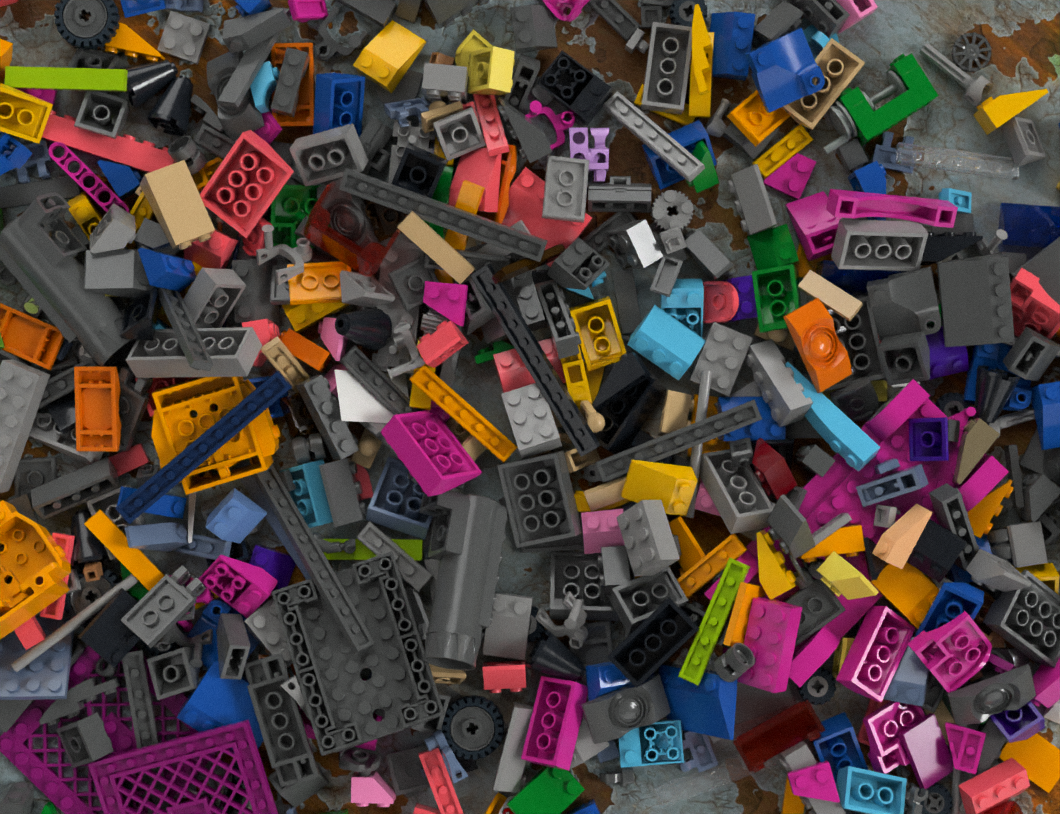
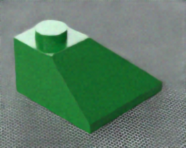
[747,224,799,270]

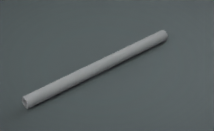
[683,370,712,518]
[11,574,139,672]

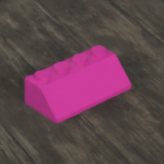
[836,606,915,702]

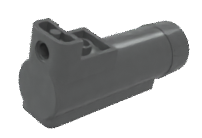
[0,192,137,366]
[419,490,509,671]

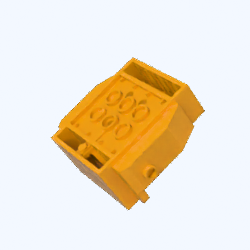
[151,377,281,495]
[0,500,71,640]

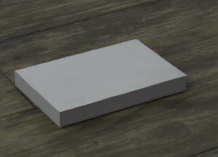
[542,155,589,223]

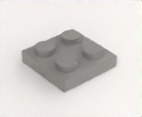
[157,11,211,65]

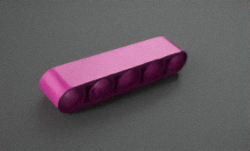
[48,142,130,213]

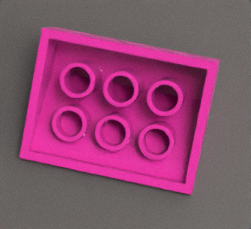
[381,409,482,497]

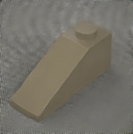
[952,418,1000,485]

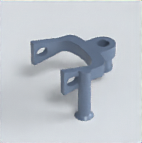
[420,729,468,784]

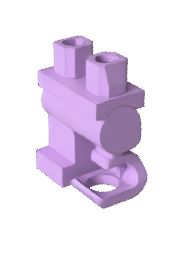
[569,127,609,182]

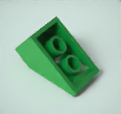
[752,264,801,333]
[506,766,585,814]

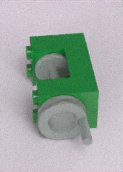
[823,53,939,154]

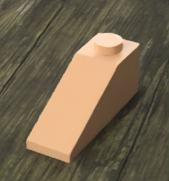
[872,504,933,569]

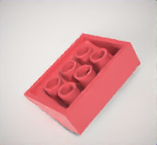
[200,130,294,238]
[502,167,592,267]

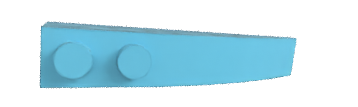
[785,362,880,471]

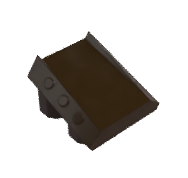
[364,199,408,242]
[279,392,318,438]

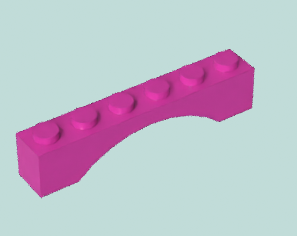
[826,189,958,228]

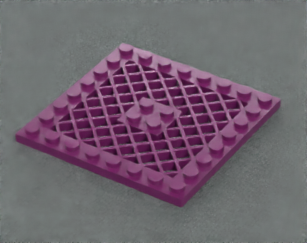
[0,646,218,814]
[88,720,278,814]

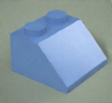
[206,488,267,543]

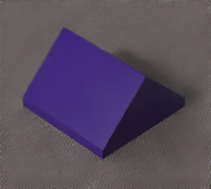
[909,417,949,461]

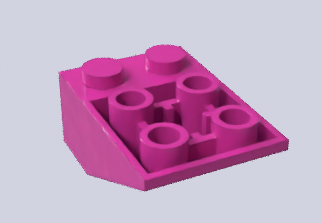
[785,191,842,262]
[198,555,278,618]

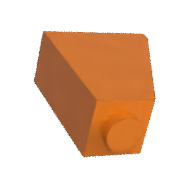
[279,328,333,372]

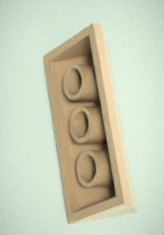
[782,38,865,130]

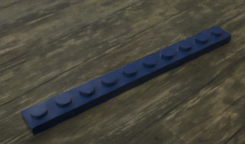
[115,370,293,524]

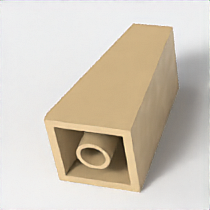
[140,160,215,250]

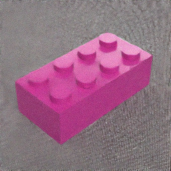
[738,597,802,693]
[521,676,588,771]

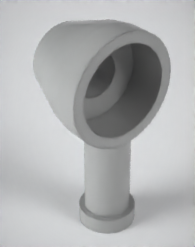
[704,98,731,137]

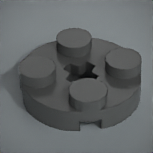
[338,747,381,776]

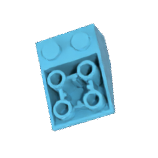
[660,278,704,337]
[618,720,684,768]

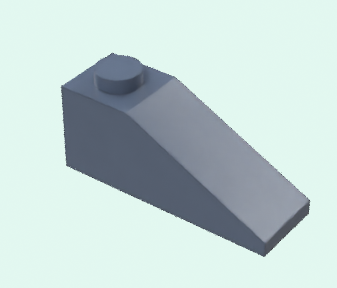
[856,464,929,507]
[124,522,189,552]

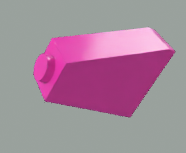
[1030,658,1060,708]

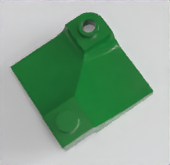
[267,184,332,248]

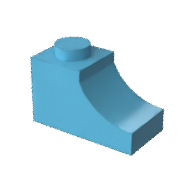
[250,61,280,114]

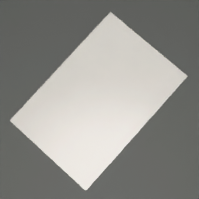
[334,370,409,423]

